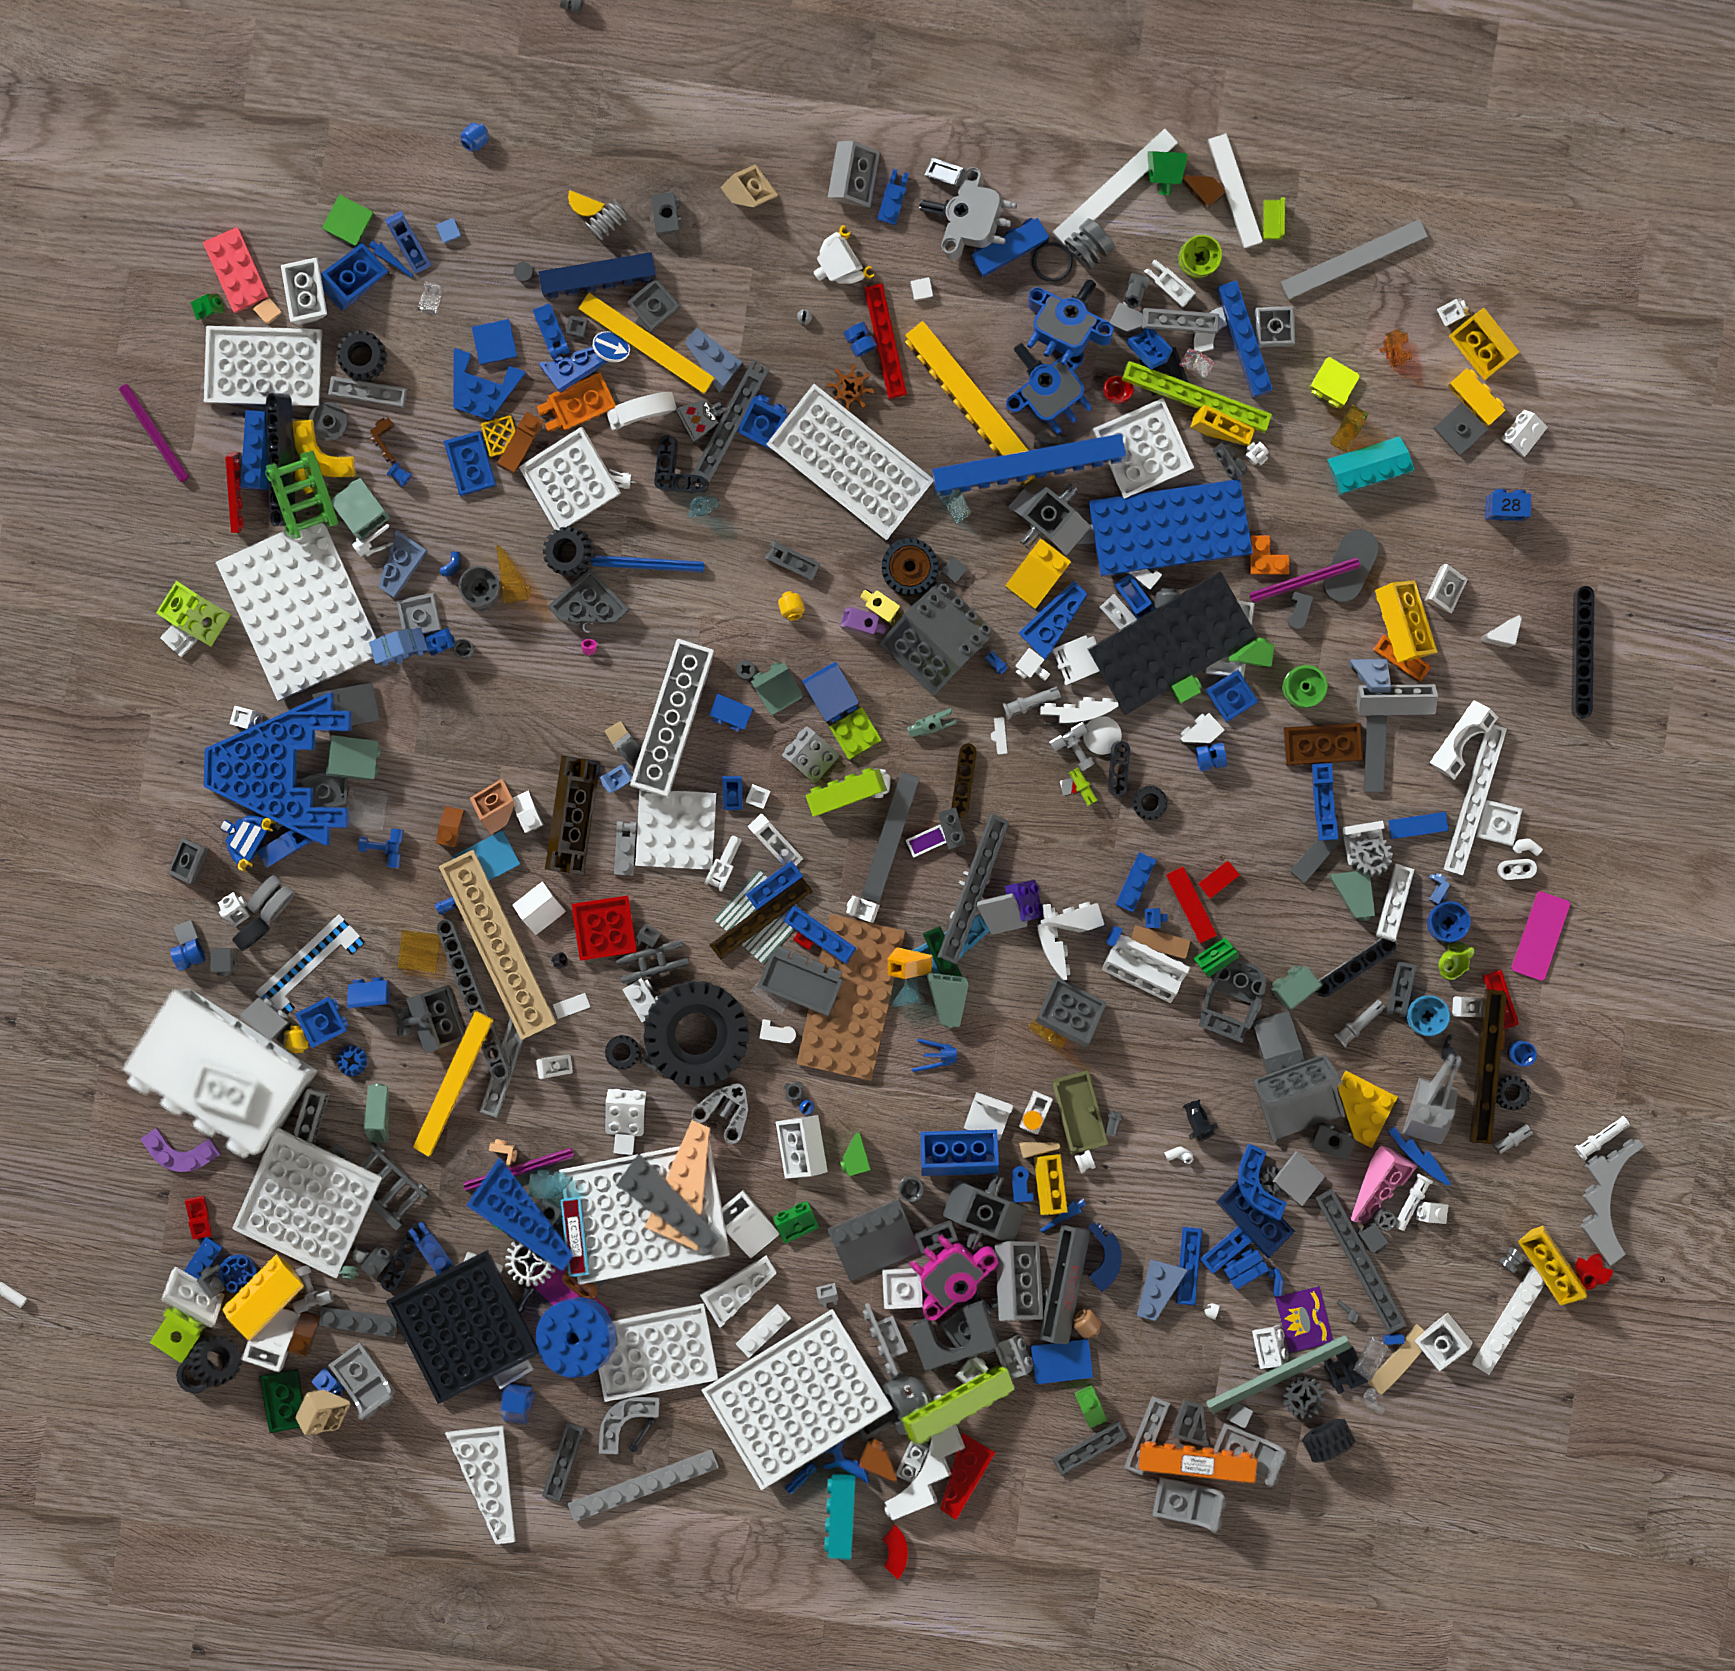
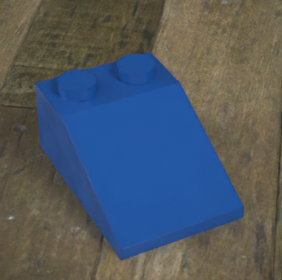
[321,243,388,311]

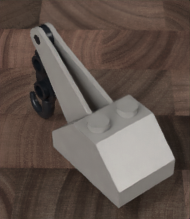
[1402,1033,1460,1145]

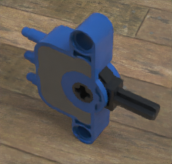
[1027,279,1113,365]
[1005,343,1092,435]

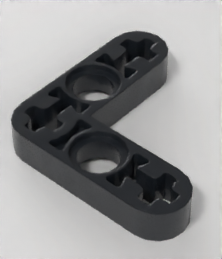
[654,435,709,494]

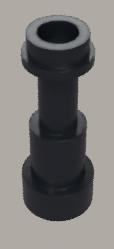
[515,1285,537,1314]

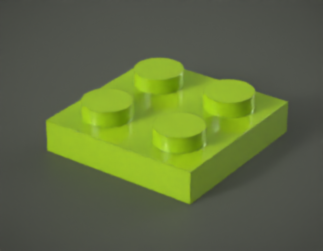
[829,707,881,760]

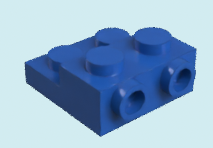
[737,395,789,449]
[295,996,349,1048]

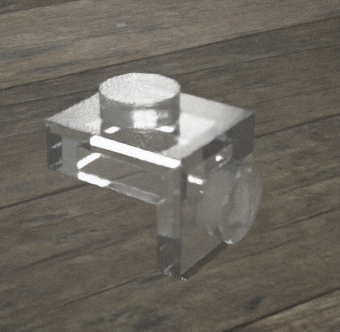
[418,282,443,315]

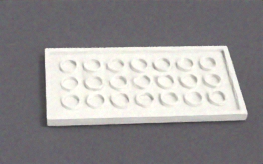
[767,384,933,540]

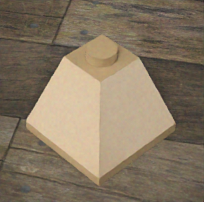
[720,164,778,207]

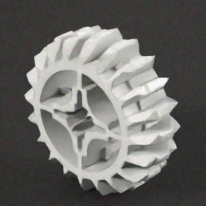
[505,1241,556,1287]

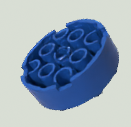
[536,1297,617,1378]

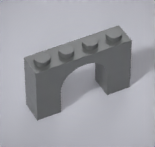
[909,1300,999,1371]

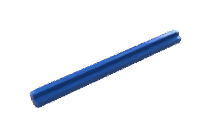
[591,555,705,572]

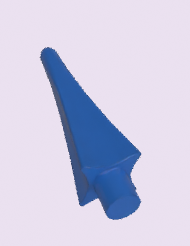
[369,240,413,278]
[1041,1198,1087,1233]

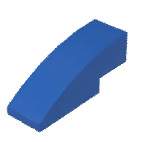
[1115,574,1155,619]

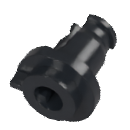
[1182,1099,1218,1142]

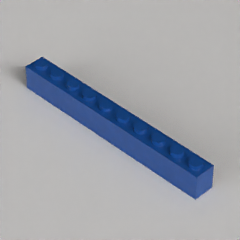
[932,433,1126,496]

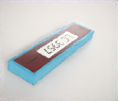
[561,1197,589,1277]

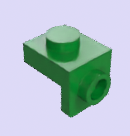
[190,294,225,320]

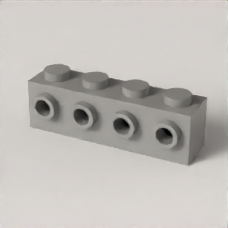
[1357,684,1438,716]

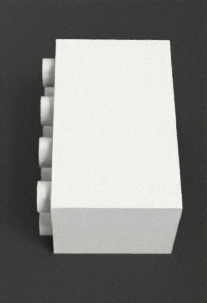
[123,988,318,1157]

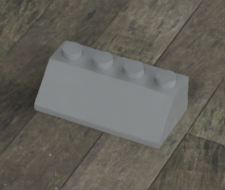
[995,1241,1043,1321]

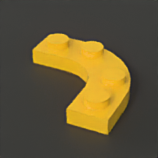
[293,420,356,477]

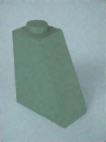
[1329,871,1375,921]
[927,973,969,1028]
[364,1083,389,1143]

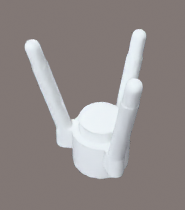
[352,524,393,557]

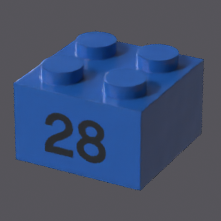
[1485,489,1531,521]

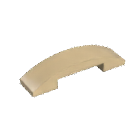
[1367,1324,1424,1395]

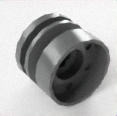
[1064,218,1115,270]
[459,566,501,611]

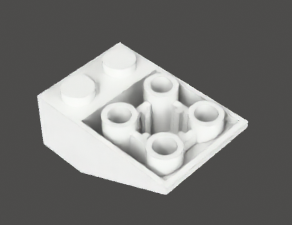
[722,1189,780,1259]
[242,1308,301,1372]

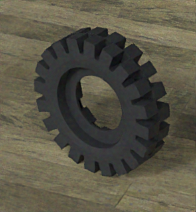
[643,980,749,1087]

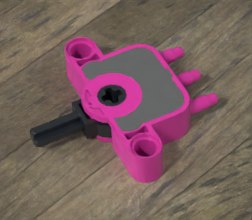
[909,1235,998,1321]

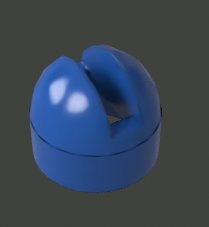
[799,1099,814,1115]

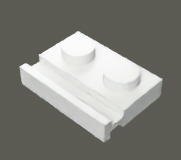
[160,625,203,657]

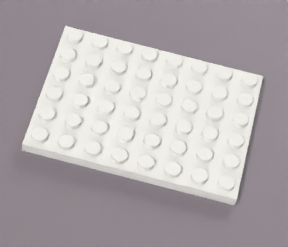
[216,515,377,701]
[559,1141,730,1284]
[702,1309,893,1490]

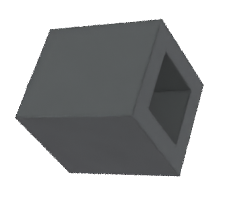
[1357,1222,1389,1253]

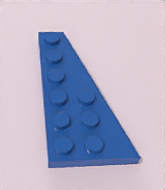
[466,1157,574,1271]

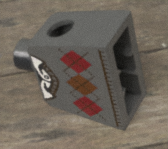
[676,399,725,444]

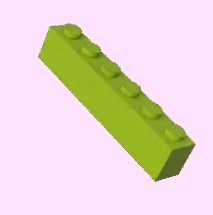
[902,1365,1015,1444]

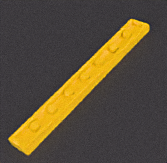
[578,293,715,394]
[413,1011,493,1156]

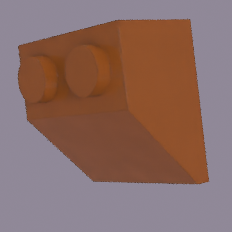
[859,1438,897,1482]

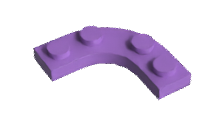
[140,1128,221,1172]

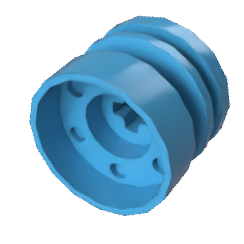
[1406,996,1450,1036]

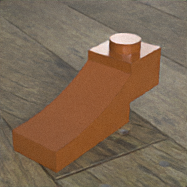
[497,412,543,475]

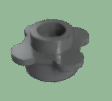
[784,1081,804,1102]

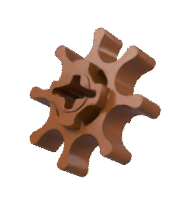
[826,364,874,411]

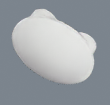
[1083,716,1122,755]

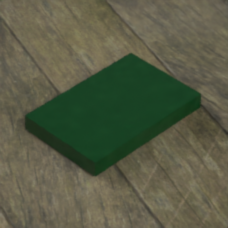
[259,1369,304,1433]

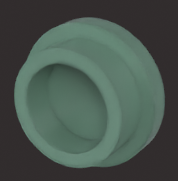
[339,1266,359,1280]

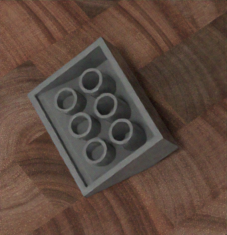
[828,1198,921,1281]

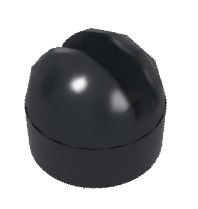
[551,952,568,968]

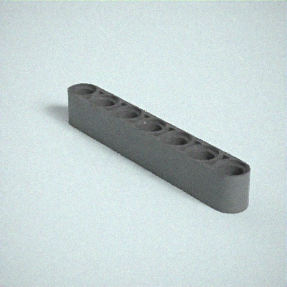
[861,772,920,903]

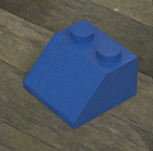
[347,977,392,1008]

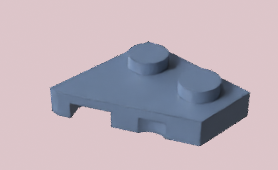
[1349,659,1391,692]

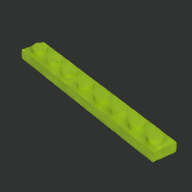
[1122,361,1272,433]

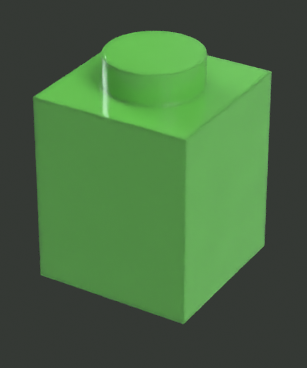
[1171,675,1202,704]

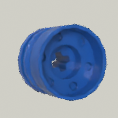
[1427,901,1471,943]

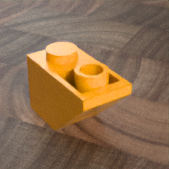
[887,947,932,979]

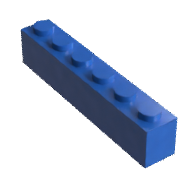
[1216,280,1273,399]

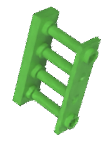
[266,450,339,539]

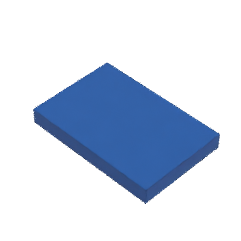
[444,430,497,497]
[1031,1338,1093,1384]

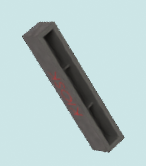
[1039,1225,1091,1344]

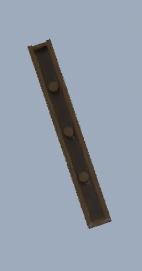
[1470,989,1506,1145]

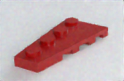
[225,452,244,533]
[940,1432,996,1520]

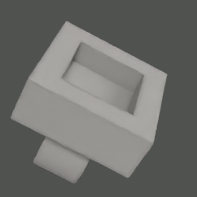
[816,1283,839,1308]

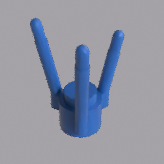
[912,1039,957,1072]

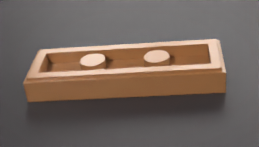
[1131,925,1191,959]

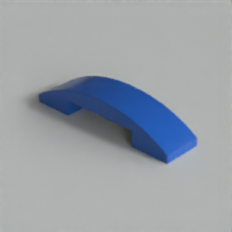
[1312,763,1338,841]

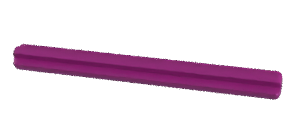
[119,384,189,483]
[1249,558,1360,603]
[463,1148,574,1192]

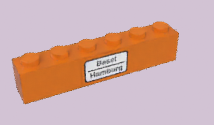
[1138,1441,1257,1483]

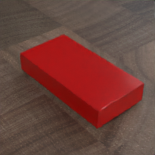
[1198,860,1240,899]

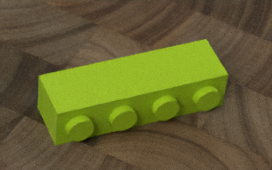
[805,767,887,817]

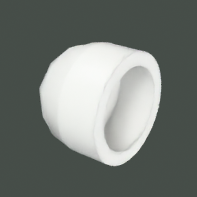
[1205,1303,1220,1320]

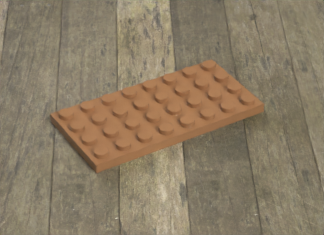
[796,914,905,1081]

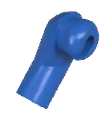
[440,552,461,577]
[1267,1267,1284,1296]

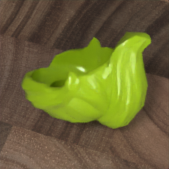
[1438,942,1474,980]

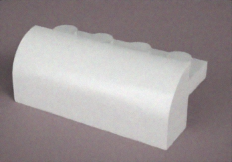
[1102,934,1190,1003]

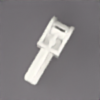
[704,836,741,892]

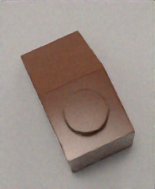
[436,806,464,847]

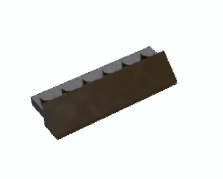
[545,755,600,875]

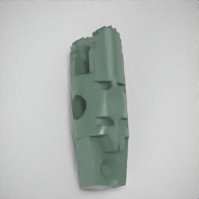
[907,708,957,737]

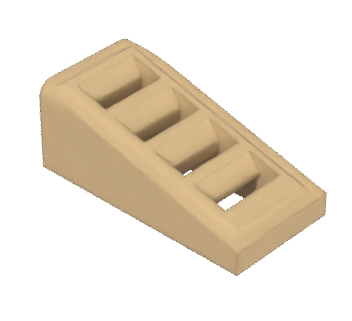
[1019,1142,1060,1159]

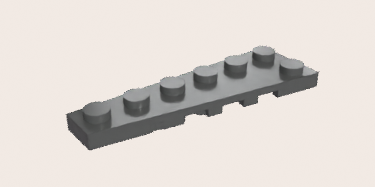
[616,1154,721,1253]

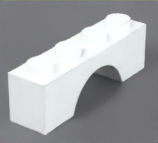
[1430,700,1499,780]

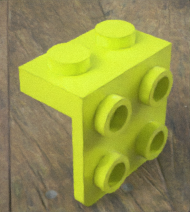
[1308,357,1359,408]

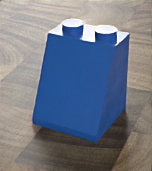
[802,661,859,724]

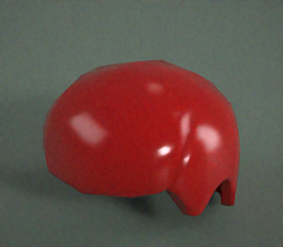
[1104,376,1134,404]

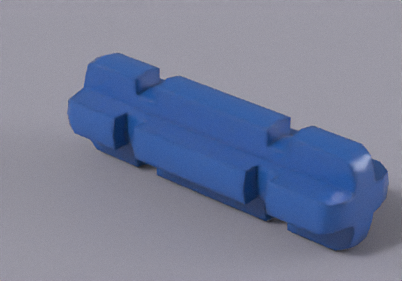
[785,1462,817,1495]

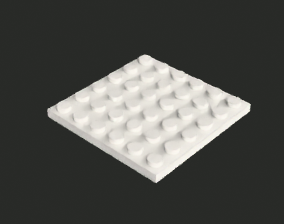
[232,1128,382,1278]

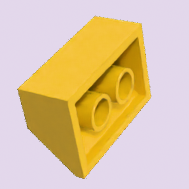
[1449,308,1519,380]

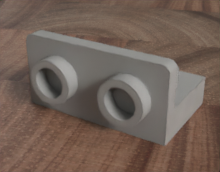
[995,1333,1034,1379]

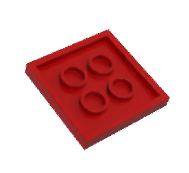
[571,895,637,961]

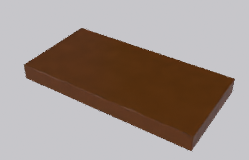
[1283,723,1363,766]

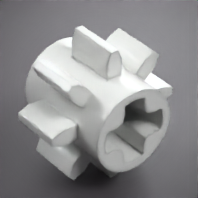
[1245,442,1269,465]

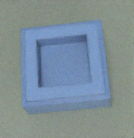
[436,218,461,244]

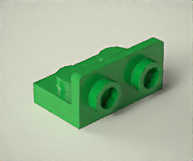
[773,1201,820,1244]

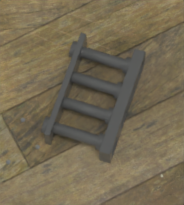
[359,1143,430,1231]

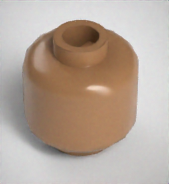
[1073,1309,1102,1338]

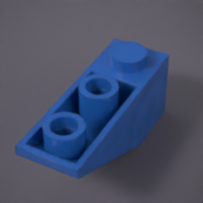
[257,830,315,868]

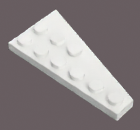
[445,1426,516,1544]

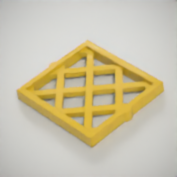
[481,415,515,457]

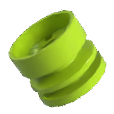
[1178,235,1222,279]

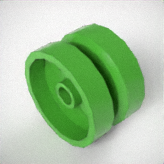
[1282,665,1328,709]

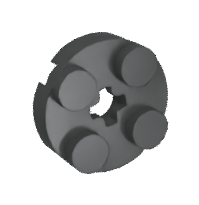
[309,402,348,441]

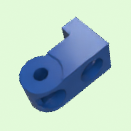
[1012,1166,1033,1202]

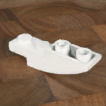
[1040,697,1118,724]
[1037,904,1070,980]

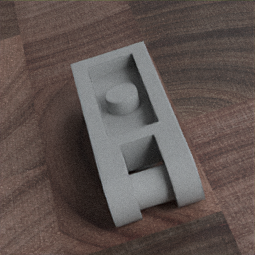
[614,821,637,876]

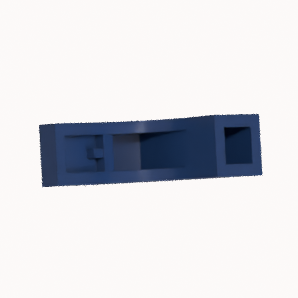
[1088,1221,1122,1292]

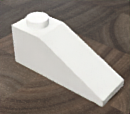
[748,814,803,865]

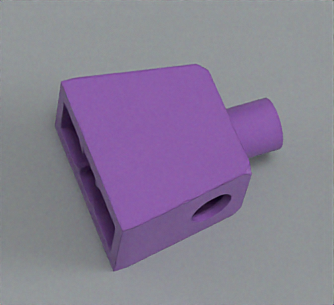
[840,607,887,635]

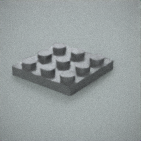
[1035,977,1107,1048]

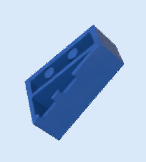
[501,1383,535,1425]

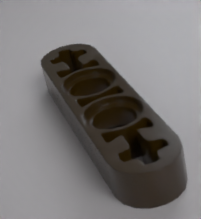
[951,743,977,818]

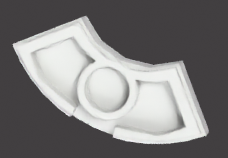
[1193,307,1227,354]

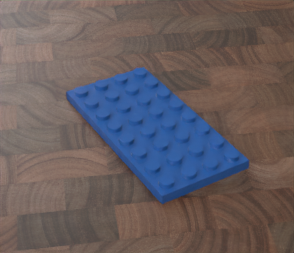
[1088,479,1253,577]

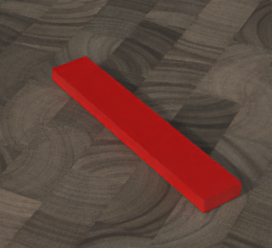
[864,283,907,400]

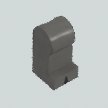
[1288,592,1313,630]

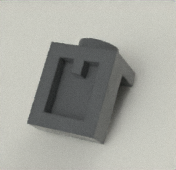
[197,1265,226,1299]

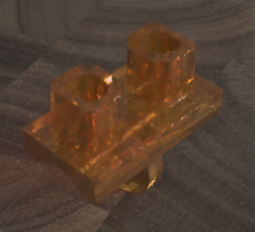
[1379,329,1412,368]

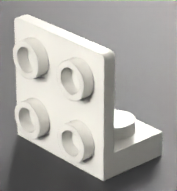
[1342,821,1384,865]
[964,1092,1013,1141]

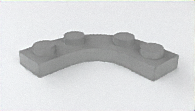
[599,1396,660,1454]

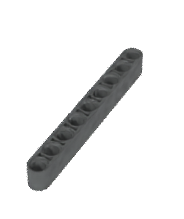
[436,919,512,1081]

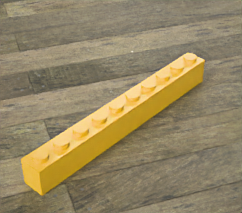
[904,321,1035,486]

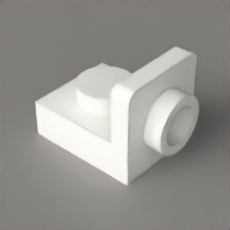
[1437,298,1470,326]
[230,706,263,729]

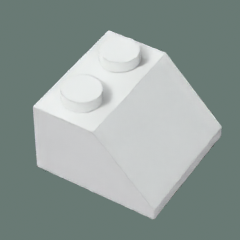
[1415,1313,1473,1371]

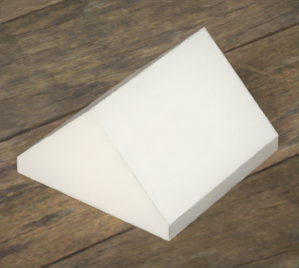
[1425,564,1468,613]
[1480,615,1521,648]
[513,881,566,935]

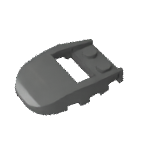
[1199,959,1266,1042]

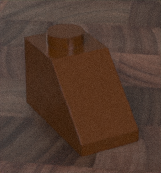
[1182,175,1226,210]
[287,1311,320,1357]

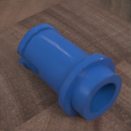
[984,651,1009,675]
[435,896,458,915]

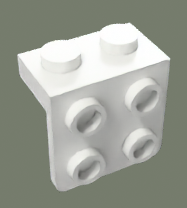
[605,1089,646,1136]

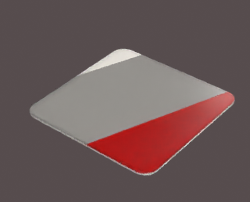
[1060,778,1077,795]

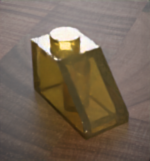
[1330,405,1369,453]

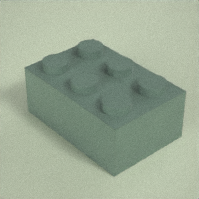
[1270,965,1322,1009]

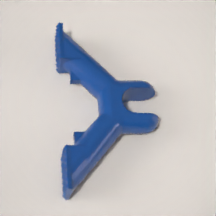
[819,1436,870,1484]

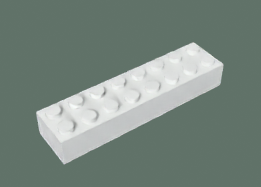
[630,639,715,798]

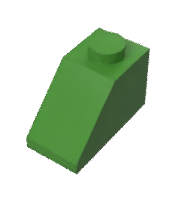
[1229,638,1275,667]
[840,1132,870,1176]
[1074,1385,1107,1428]

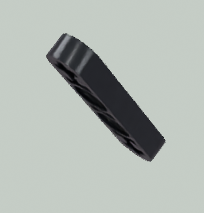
[381,1223,426,1292]

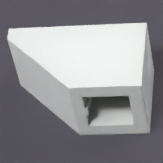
[1179,713,1224,744]

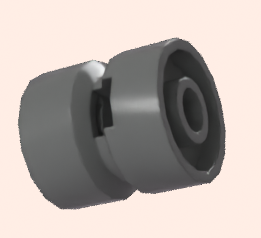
[898,1175,924,1202]

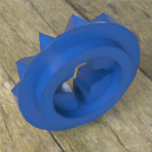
[336,1045,367,1076]

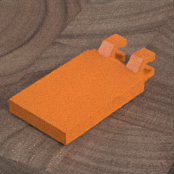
[537,372,616,433]

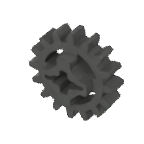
[1283,1376,1325,1419]

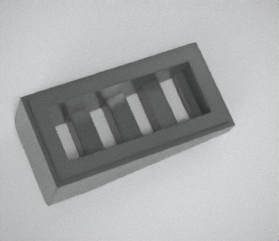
[857,1411,893,1441]

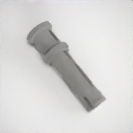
[1002,686,1061,720]
[1333,999,1386,1048]

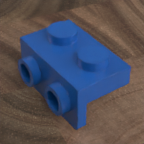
[1126,328,1172,370]

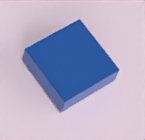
[1382,1333,1405,1345]

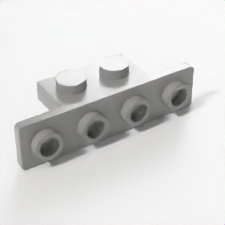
[862,1303,908,1379]

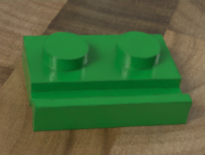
[1194,937,1240,978]

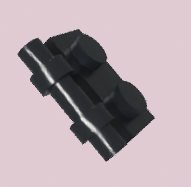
[1324,1346,1368,1394]

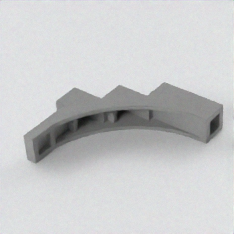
[1580,1139,1644,1266]

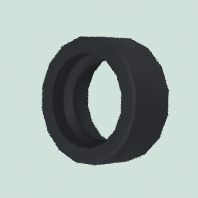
[232,917,270,951]
[176,1358,215,1394]

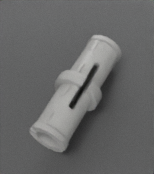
[1494,1124,1533,1155]

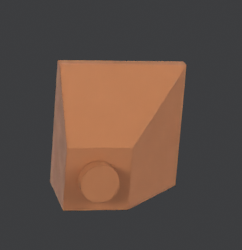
[470,778,515,835]

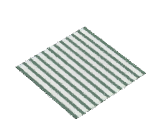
[714,870,806,964]

